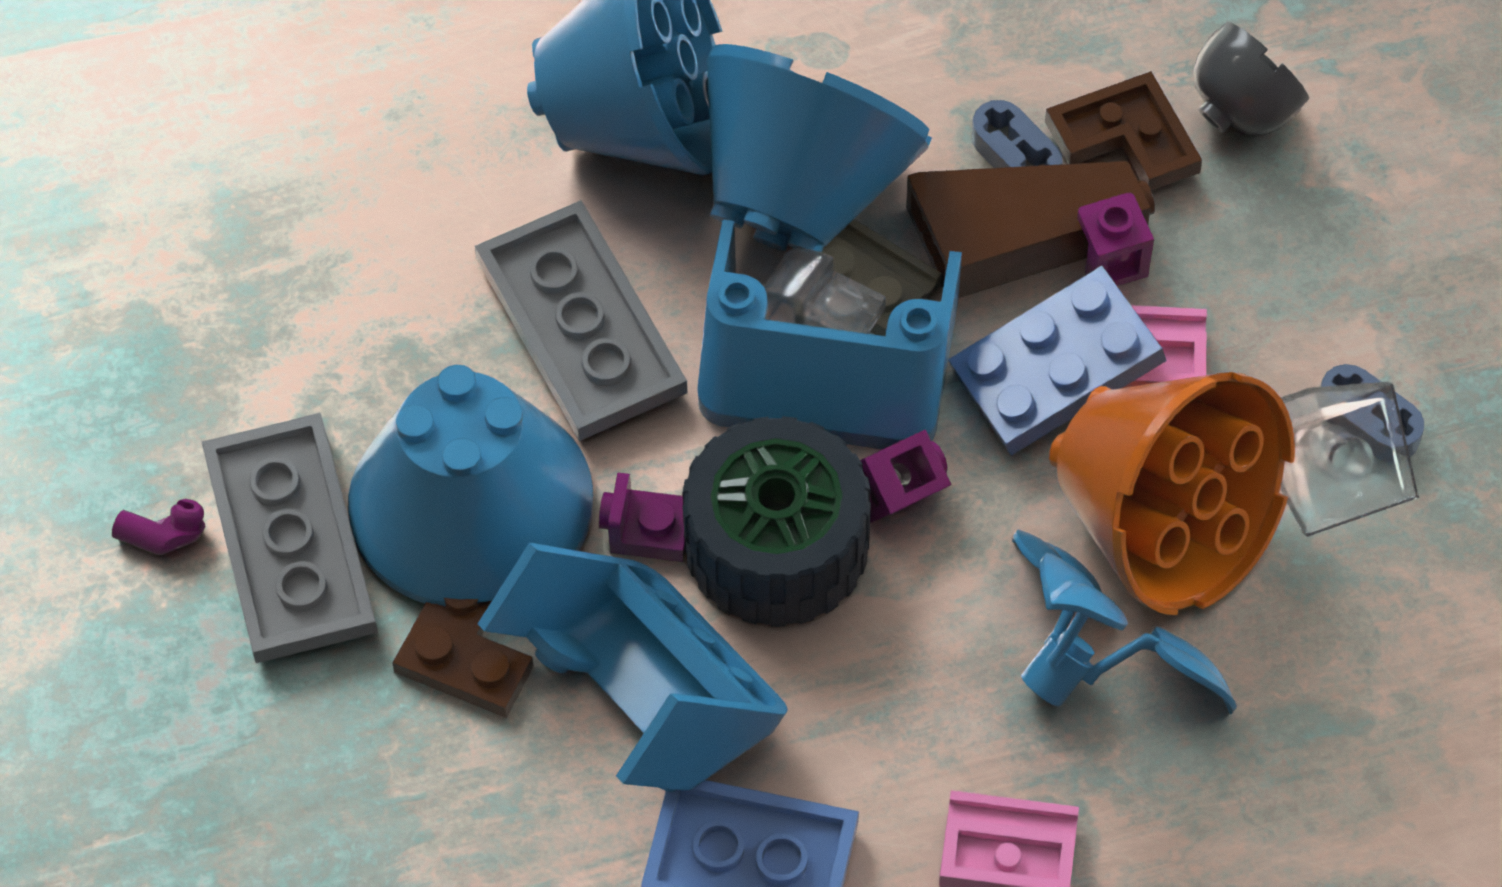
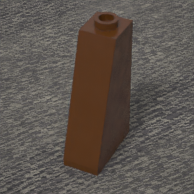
[906,161,1155,298]

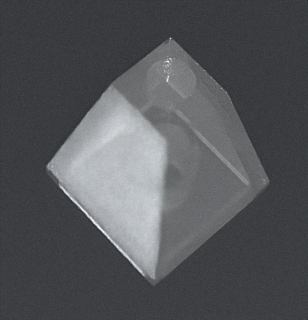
[1280,382,1419,537]

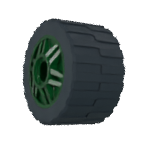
[682,416,871,627]

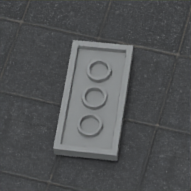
[475,200,688,441]
[202,413,378,663]

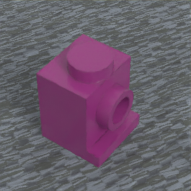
[860,429,952,523]

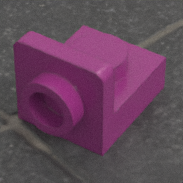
[1077,193,1154,286]
[599,472,685,562]

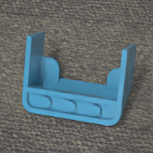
[697,219,962,449]
[478,542,788,792]

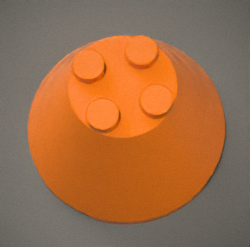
[1049,372,1295,615]

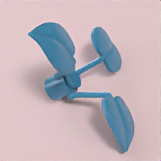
[1012,529,1237,715]

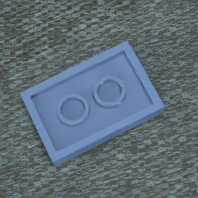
[948,266,1167,456]
[641,780,859,887]

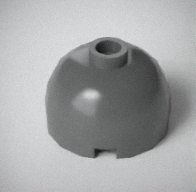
[1193,22,1309,135]

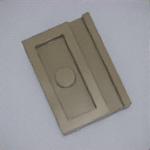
[795,219,942,336]

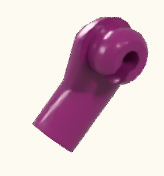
[112,499,206,555]

